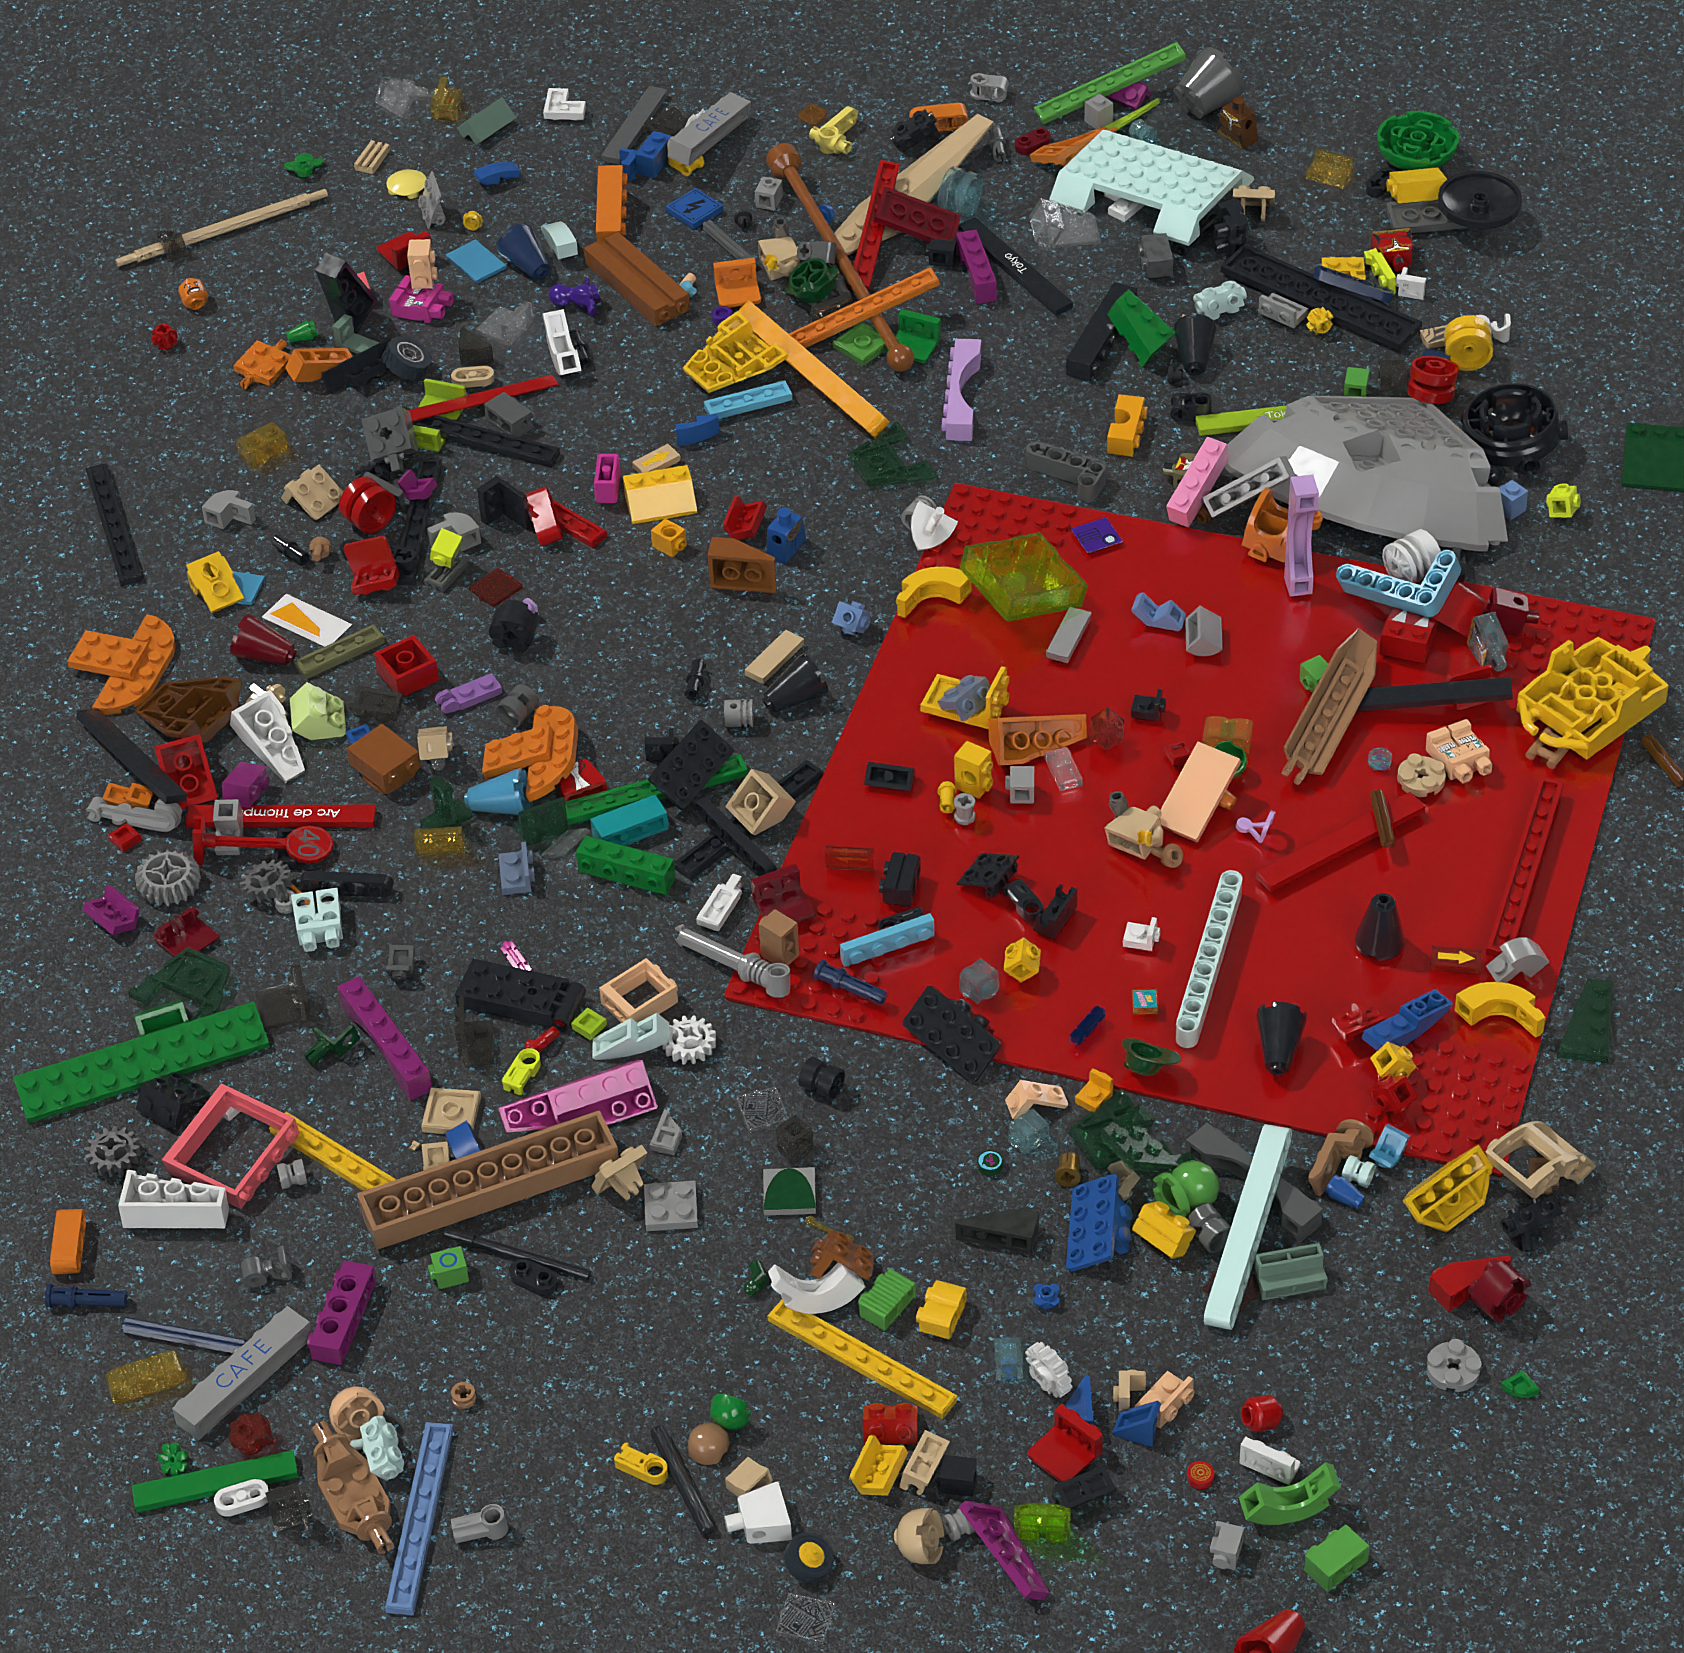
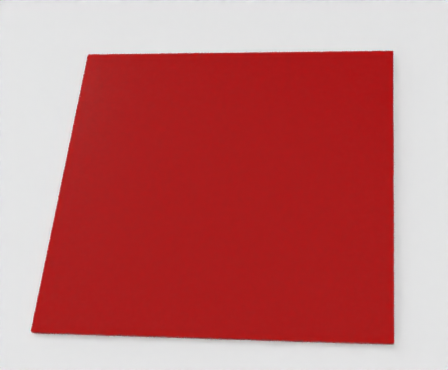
[724,483,1655,1177]

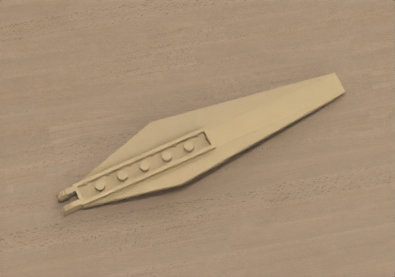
[828,114,993,265]

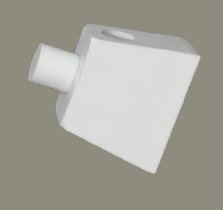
[724,1482,792,1544]

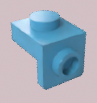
[1369,1124,1410,1168]

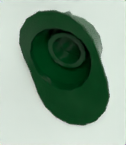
[1122,1038,1181,1076]

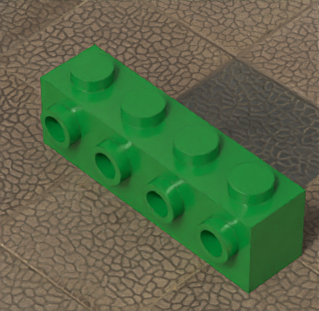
[576,835,676,895]

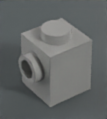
[1085,94,1113,129]
[755,177,783,211]
[1005,766,1034,803]

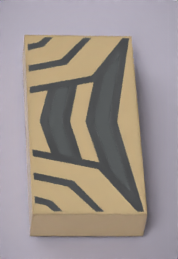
[1420,325,1447,349]

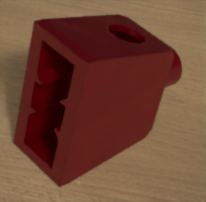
[1482,587,1539,635]

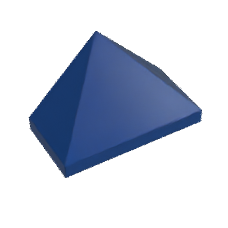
[1065,1376,1093,1425]
[1112,1400,1161,1447]

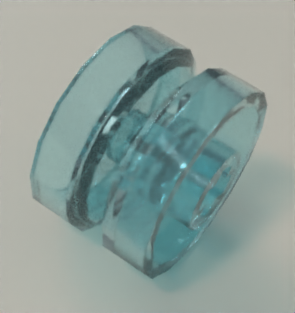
[938,166,984,218]

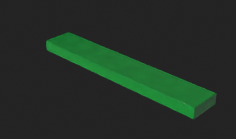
[132,1450,298,1513]

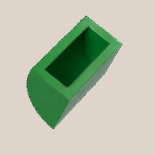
[132,1000,189,1037]

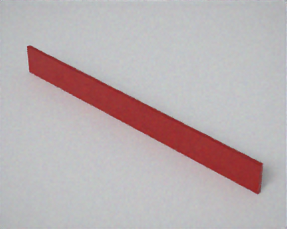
[408,375,559,422]

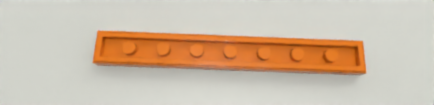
[789,267,940,348]

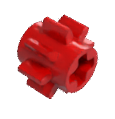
[151,324,178,350]

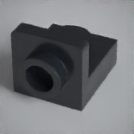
[1131,689,1166,721]

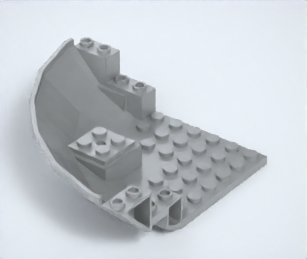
[1225,396,1508,551]

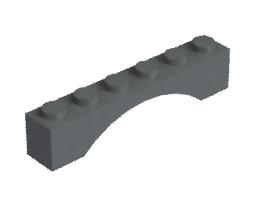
[1186,1123,1323,1242]

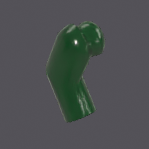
[744,1260,768,1296]

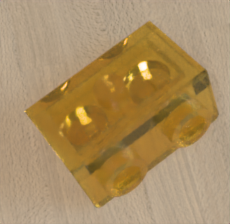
[1306,148,1354,188]
[414,826,465,856]

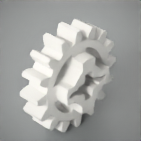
[662,1016,716,1064]
[1025,1342,1073,1398]

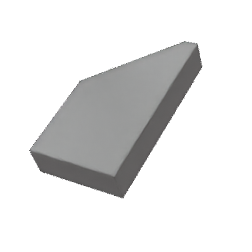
[650,1109,682,1155]

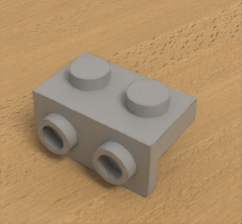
[1258,293,1308,328]

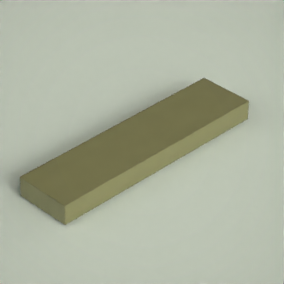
[294,624,386,679]

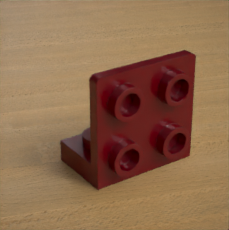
[751,864,815,922]

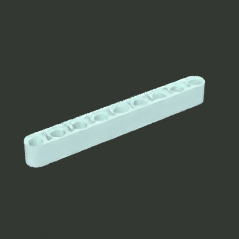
[1176,870,1242,1048]
[1204,1124,1292,1330]

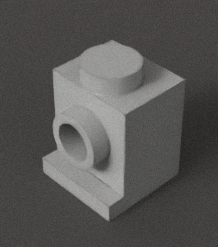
[1210,1521,1244,1570]

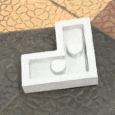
[543,88,586,120]
[1104,193,1145,222]

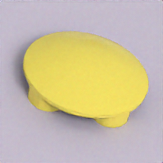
[387,169,427,199]

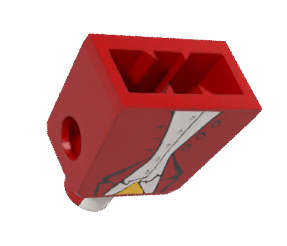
[558,759,607,802]

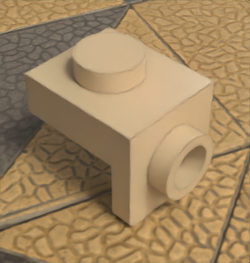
[422,1142,450,1170]
[1113,1370,1146,1413]

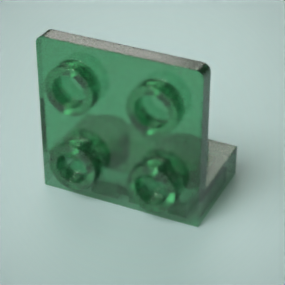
[514,797,569,846]

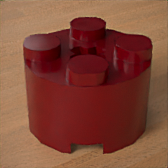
[1467,1259,1531,1323]

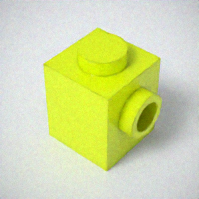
[430,528,462,568]

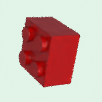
[374,635,439,699]

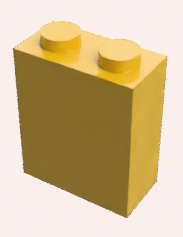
[1386,168,1447,204]

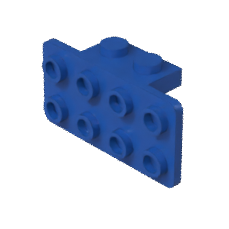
[1066,1174,1133,1272]

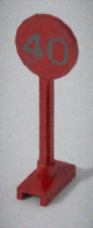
[192,815,333,865]

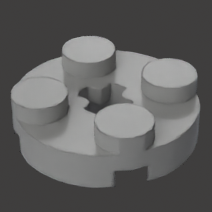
[1427,1339,1482,1392]

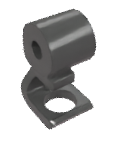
[241,1246,292,1288]

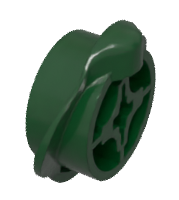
[785,258,839,303]

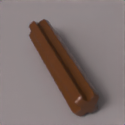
[1642,734,1684,788]
[1370,789,1395,848]

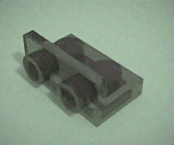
[641,106,688,137]

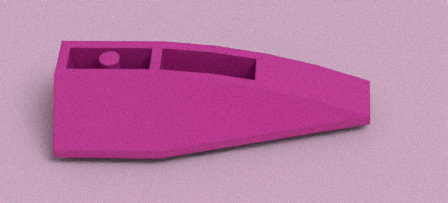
[498,1060,658,1132]

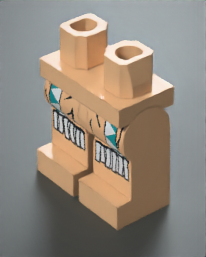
[1426,719,1492,783]

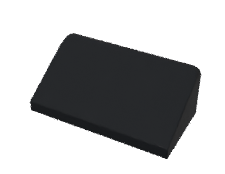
[864,762,916,792]

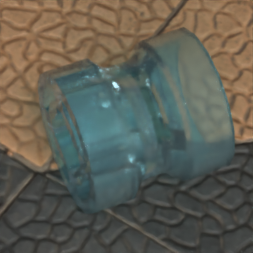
[1129,119,1157,144]

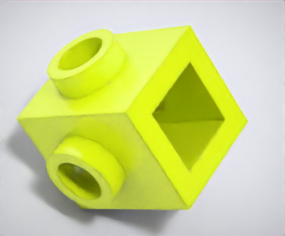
[1546,484,1581,518]

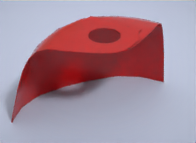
[1407,579,1486,640]

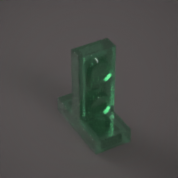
[419,775,472,840]

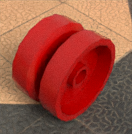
[1407,356,1459,404]
[339,476,396,534]

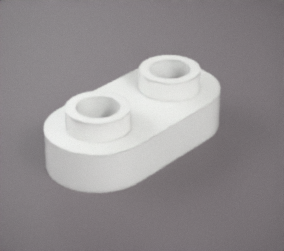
[214,1479,270,1516]

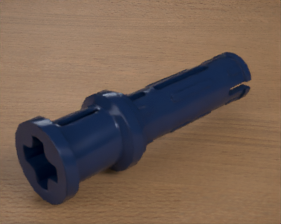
[814,959,888,1006]
[45,1284,128,1308]

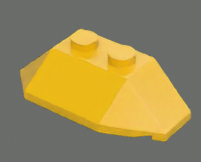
[1403,1145,1493,1232]

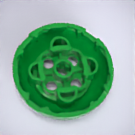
[1377,111,1459,171]

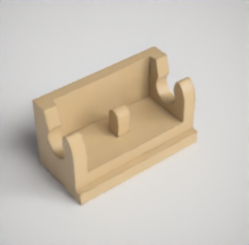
[899,1430,950,1495]

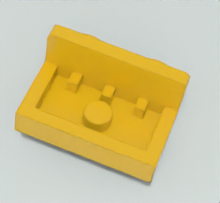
[850,1435,908,1496]

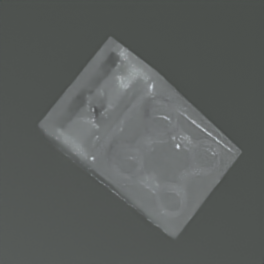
[1029,198,1101,248]

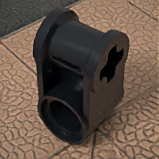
[1170,392,1212,422]

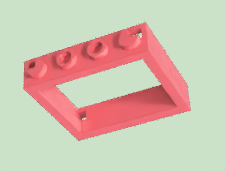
[162,1083,300,1209]

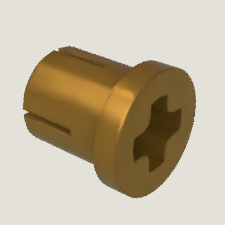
[1055,1152,1081,1187]

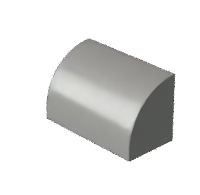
[1185,606,1223,656]

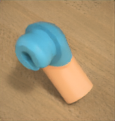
[679,273,697,298]

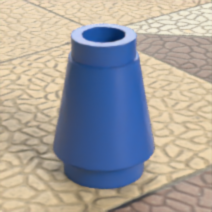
[1325,1175,1366,1209]

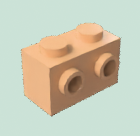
[407,239,438,289]

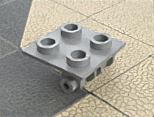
[418,171,445,229]

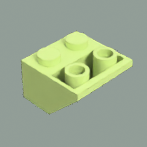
[290,682,346,740]

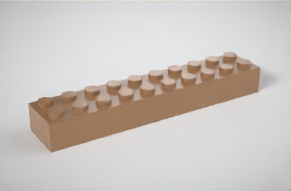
[357,1110,619,1250]

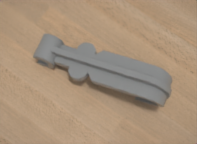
[86,797,182,832]

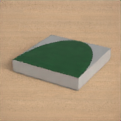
[763,1167,816,1216]

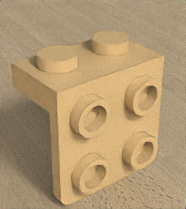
[281,465,343,520]

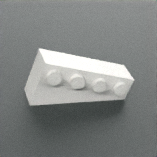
[118,1170,229,1228]

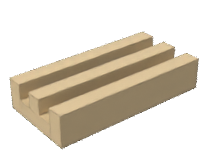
[354,140,390,174]

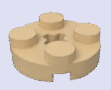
[1397,754,1446,797]

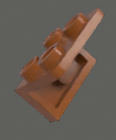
[810,1229,874,1280]

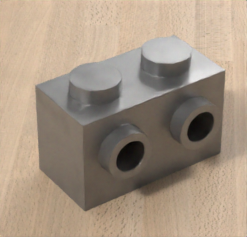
[1138,233,1173,278]

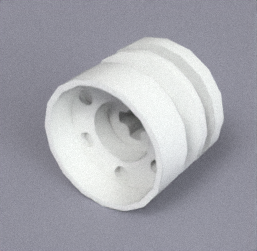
[1382,529,1441,583]

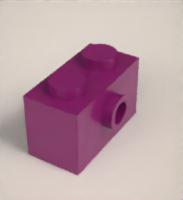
[222,762,270,808]

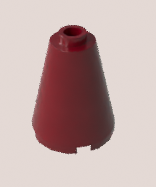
[230,614,297,665]

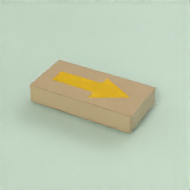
[632,444,681,473]

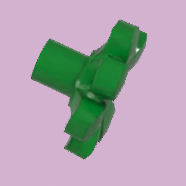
[157,1442,189,1476]

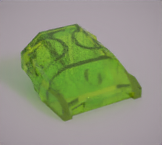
[1014,1503,1071,1543]

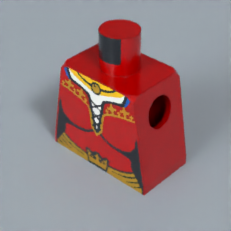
[1370,228,1413,272]

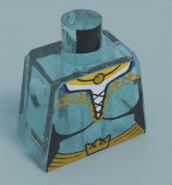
[1467,612,1508,671]

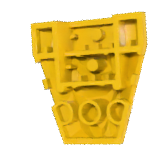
[683,311,789,393]

